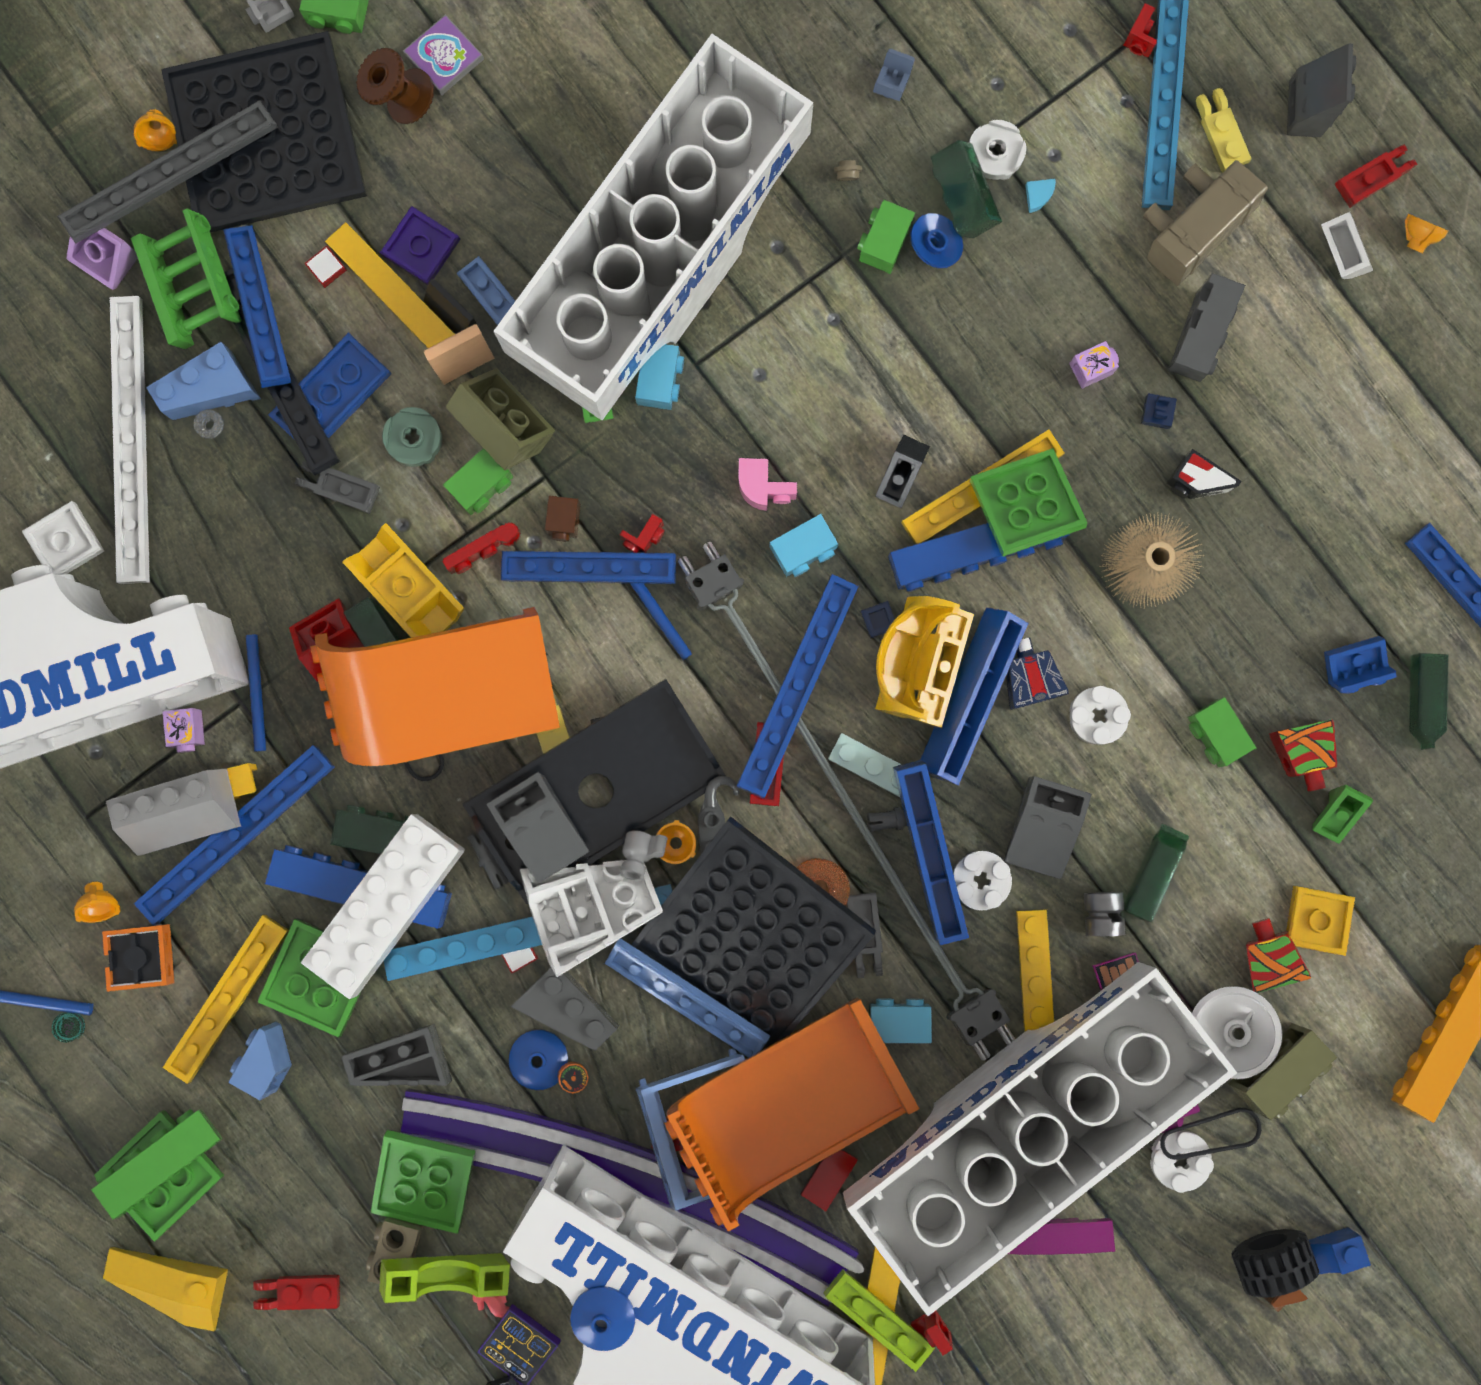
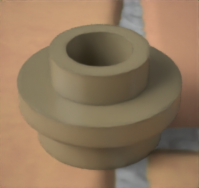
[833,160,862,181]

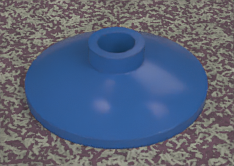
[911,213,963,268]
[509,1030,568,1090]
[570,1286,635,1351]

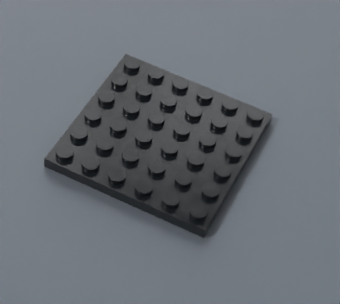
[161,31,367,233]
[631,817,876,1051]

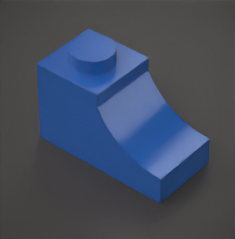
[1308,1227,1371,1275]

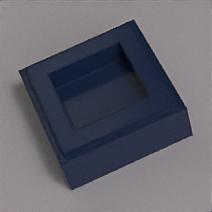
[860,601,895,639]

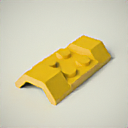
[343,523,465,638]

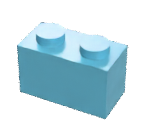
[635,344,684,410]
[769,514,838,577]
[869,998,932,1043]

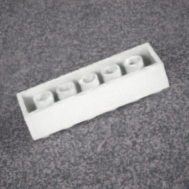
[301,814,465,999]

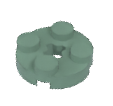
[382,407,442,467]

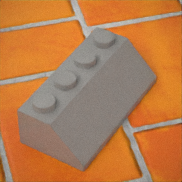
[106,769,241,856]

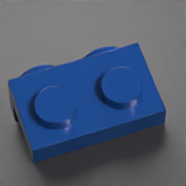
[1324,636,1397,694]

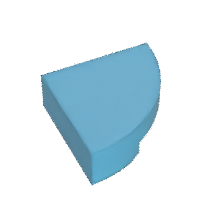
[1025,179,1056,213]

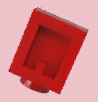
[1123,3,1157,57]
[911,1310,953,1356]

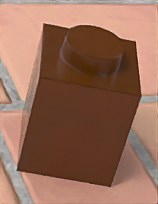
[545,496,581,542]

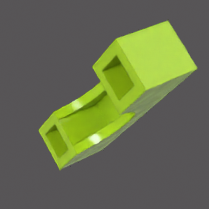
[379,1253,510,1303]

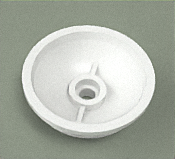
[1192,987,1282,1079]

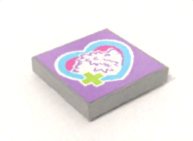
[403,14,484,96]

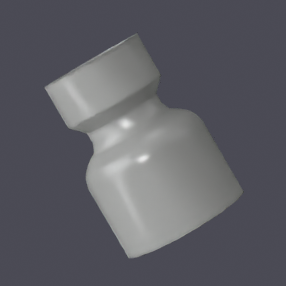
[620,831,668,880]

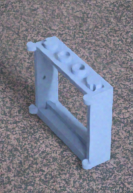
[636,1048,746,1211]

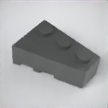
[1168,273,1246,382]
[511,968,619,1051]
[341,1023,452,1086]

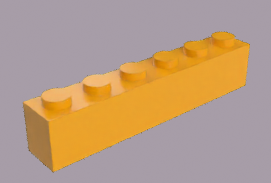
[1391,945,1481,1123]

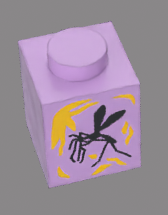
[1069,341,1119,389]
[163,708,205,753]

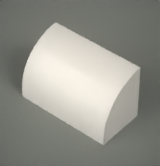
[1321,212,1373,279]

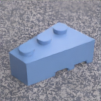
[146,342,261,420]

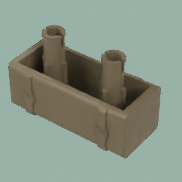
[1143,160,1268,286]

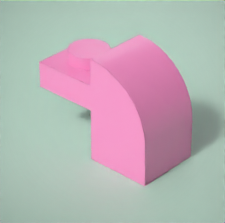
[739,458,797,511]

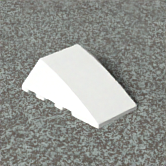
[520,860,663,977]

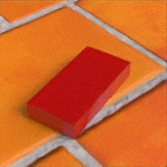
[800,1149,858,1212]

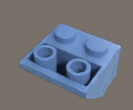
[228,1022,292,1100]

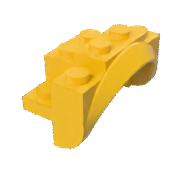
[875,596,974,728]

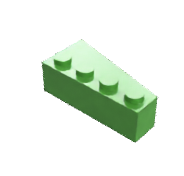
[91,1109,223,1220]

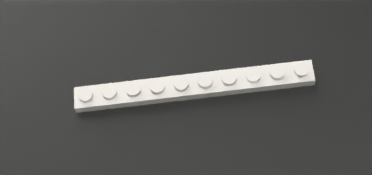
[110,296,150,584]

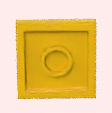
[1286,886,1355,956]

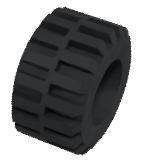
[1231,1229,1320,1297]

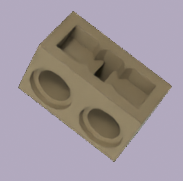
[366,1217,424,1284]

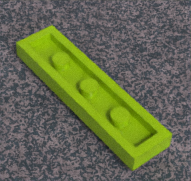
[823,1269,935,1372]

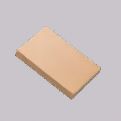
[423,324,495,385]

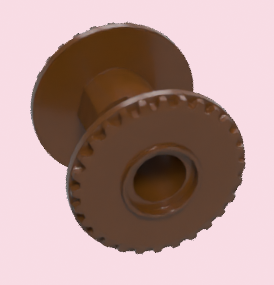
[356,48,434,124]

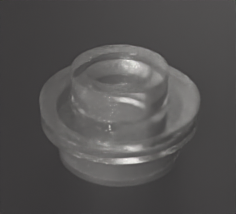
[194,409,224,439]

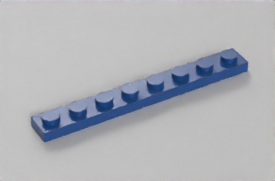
[736,574,859,799]
[134,745,335,926]

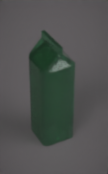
[1409,653,1449,750]
[1123,823,1189,923]

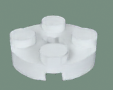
[968,120,1026,180]
[1069,686,1131,745]
[953,851,1012,910]
[1150,1130,1214,1193]

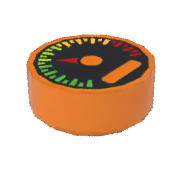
[557,1062,588,1094]

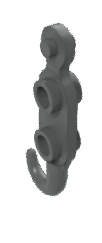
[698,776,739,854]

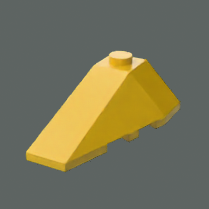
[103,1247,228,1331]

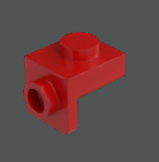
[619,514,665,553]

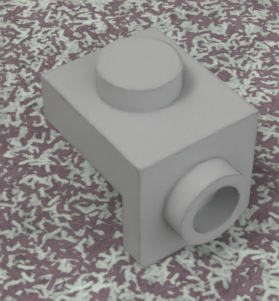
[245,0,295,33]

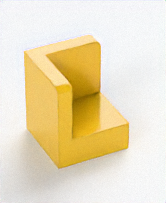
[227,763,257,800]

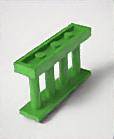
[131,208,242,349]

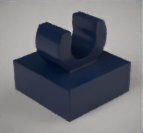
[1141,393,1177,429]

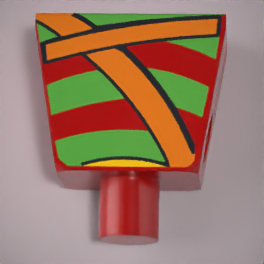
[1269,719,1337,791]
[1246,918,1311,993]

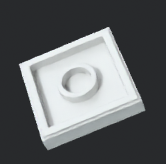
[22,501,104,575]

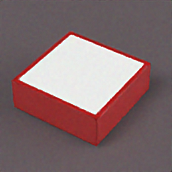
[304,246,347,288]
[501,947,539,973]

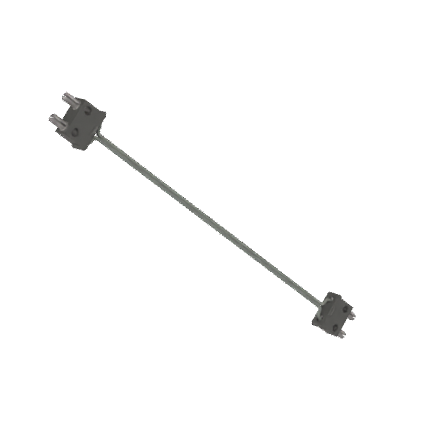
[678,542,1015,1060]

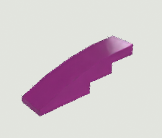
[1008,1217,1115,1255]

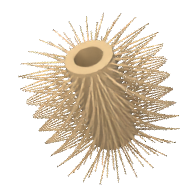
[1099,512,1204,608]

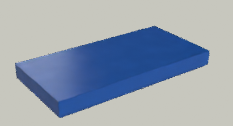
[268,332,392,440]

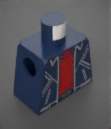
[1006,638,1069,710]

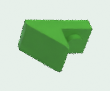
[1312,785,1373,844]

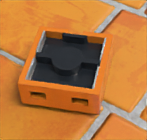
[102,924,174,992]

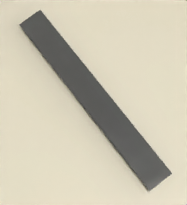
[57,100,277,244]

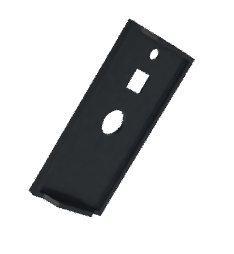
[463,678,726,904]

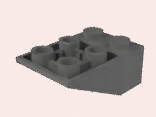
[1287,43,1356,137]
[486,772,590,884]
[1004,776,1092,879]

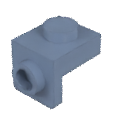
[873,49,915,101]

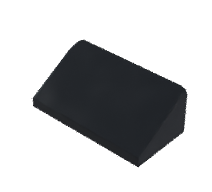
[424,279,477,334]

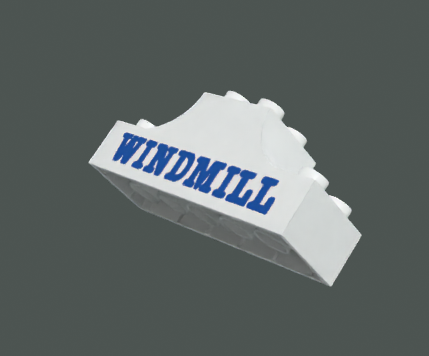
[494,34,813,420]
[0,565,249,769]
[843,962,1237,1316]
[503,1145,875,1385]

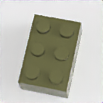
[446,368,555,471]
[1228,1023,1337,1120]

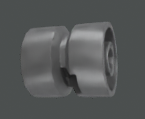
[1084,892,1125,936]

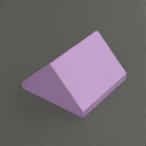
[66,228,138,290]

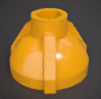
[134,109,177,151]
[1405,214,1449,254]
[656,820,696,864]
[74,882,120,923]

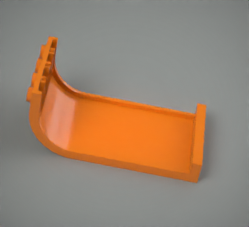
[310,607,560,766]
[664,998,919,1232]

